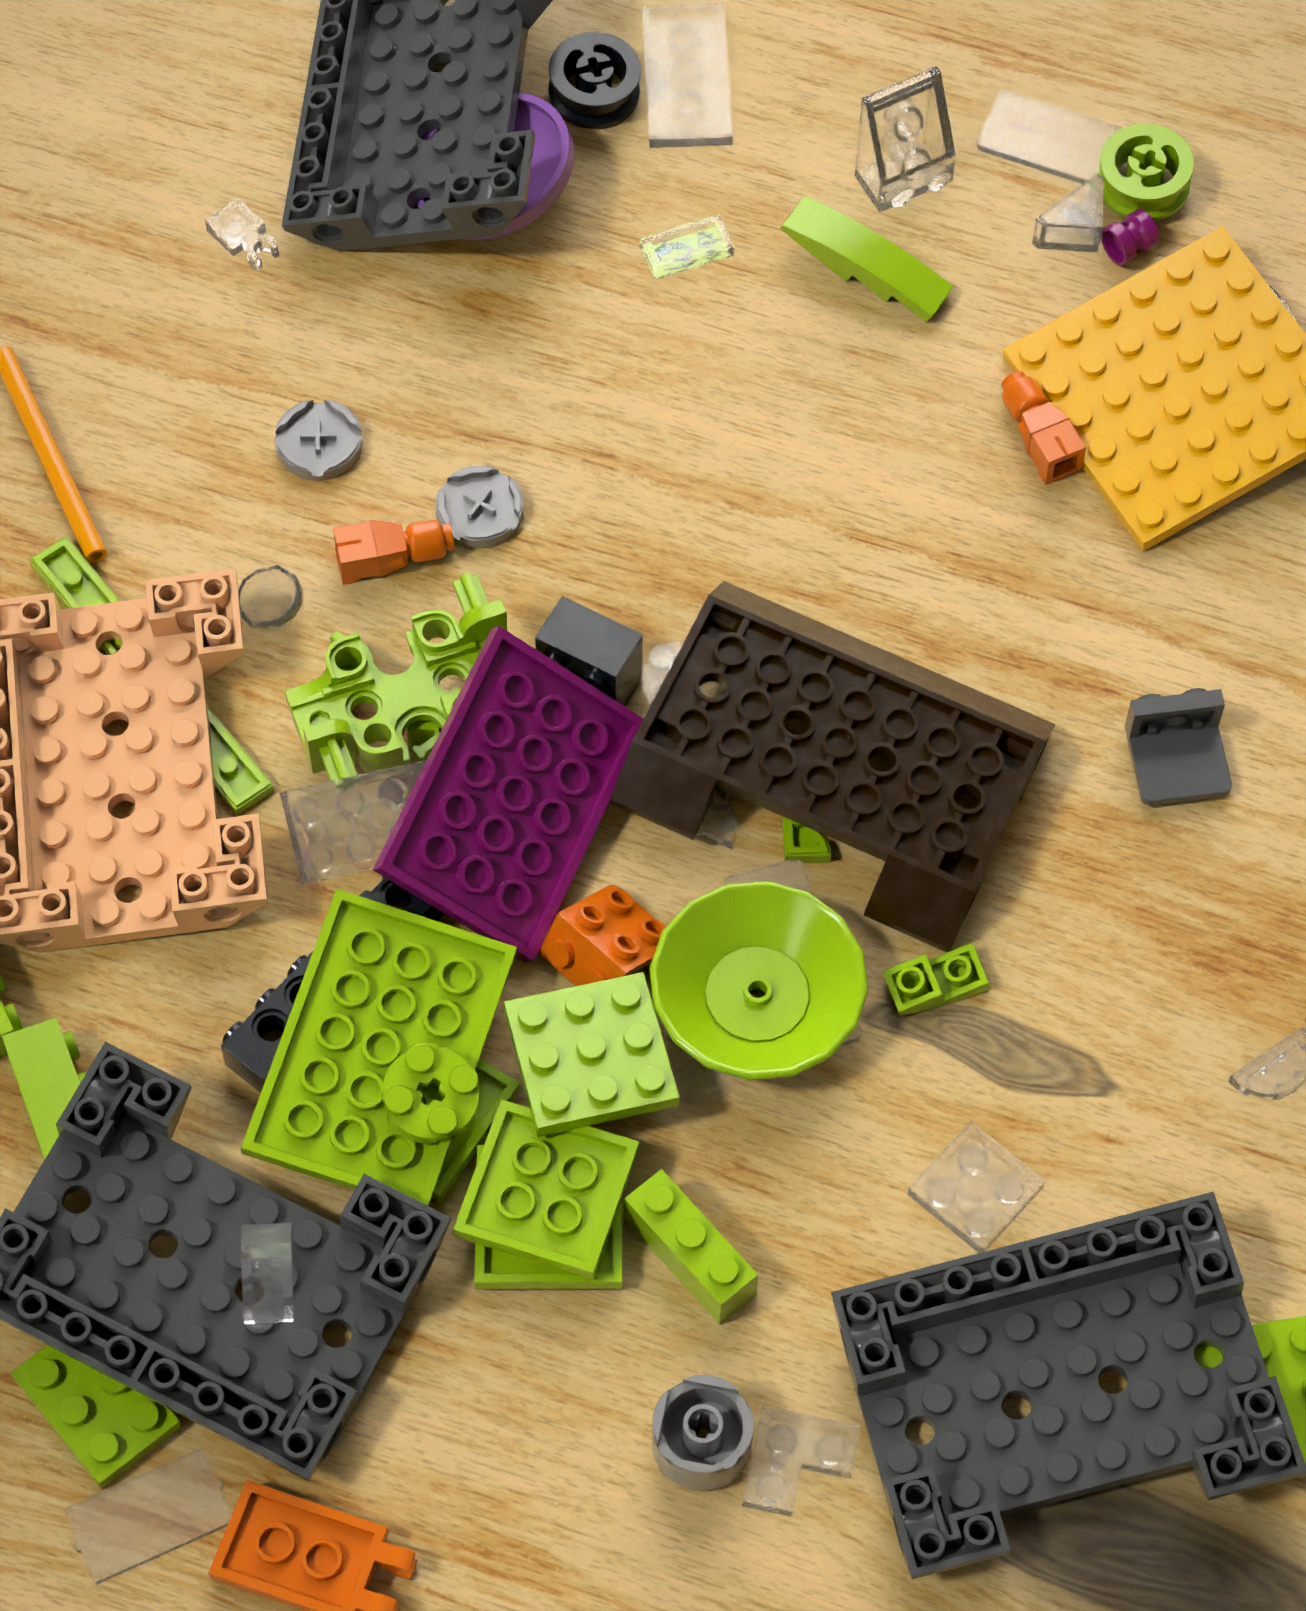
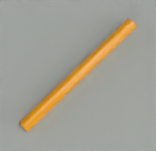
[0,346,107,563]

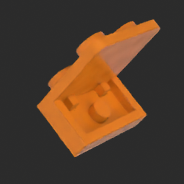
[538,885,666,986]

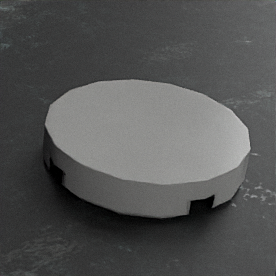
[275,400,363,481]
[436,466,523,548]

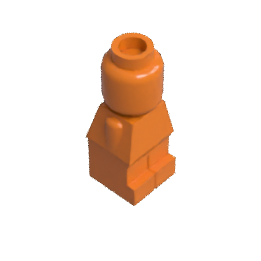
[1001,371,1086,485]
[333,519,455,585]

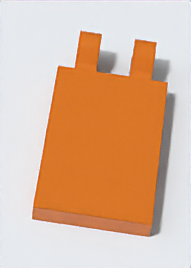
[208,1479,418,1611]

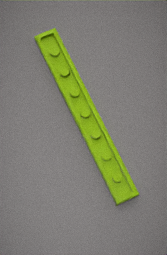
[29,536,274,816]

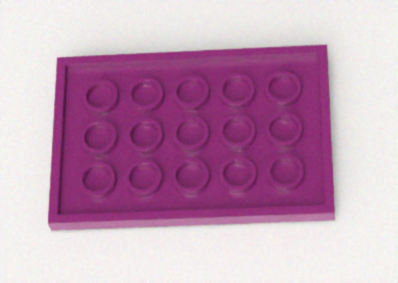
[373,626,643,963]

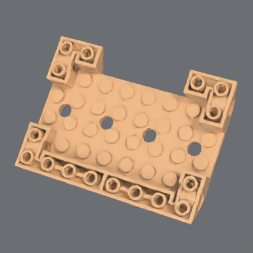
[0,568,268,952]

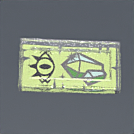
[639,214,734,280]

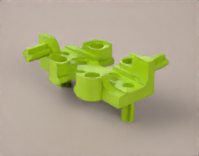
[284,572,508,792]

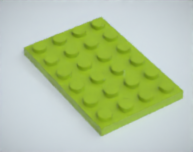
[241,888,517,1206]

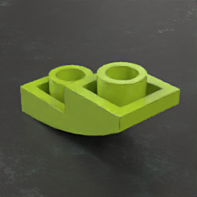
[882,942,992,1015]

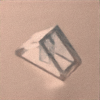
[1032,173,1104,252]
[241,1223,294,1324]

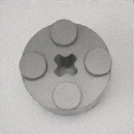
[652,1375,754,1490]

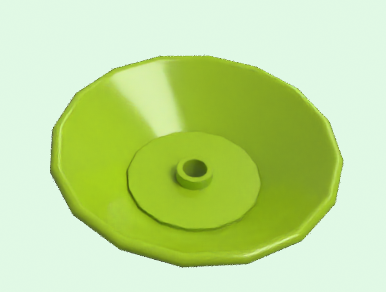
[649,881,868,1080]

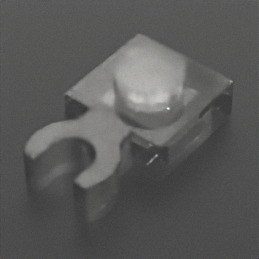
[205,197,280,270]

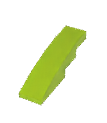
[780,196,954,323]

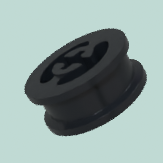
[548,32,641,129]

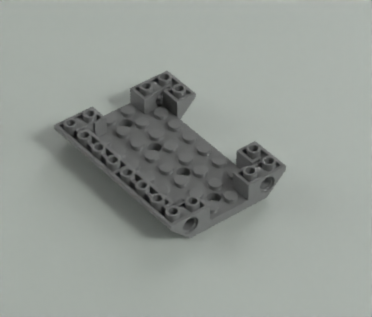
[282,0,553,252]
[0,1041,451,1481]
[831,1191,1306,1579]

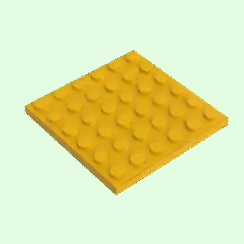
[1003,226,1306,552]

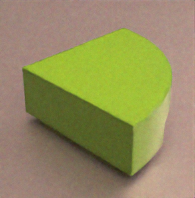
[782,817,831,864]

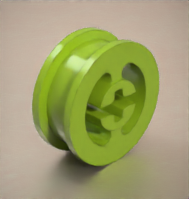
[1097,123,1194,221]

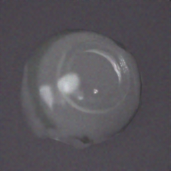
[238,565,304,633]

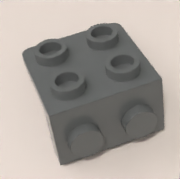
[1125,688,1232,805]

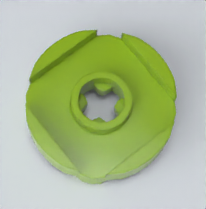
[381,1044,479,1144]

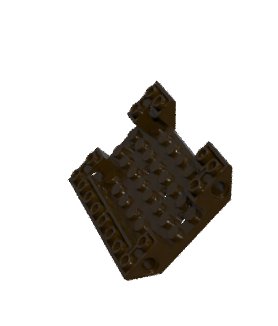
[610,581,1055,952]

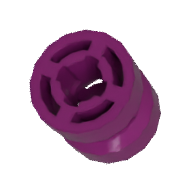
[1100,208,1160,266]

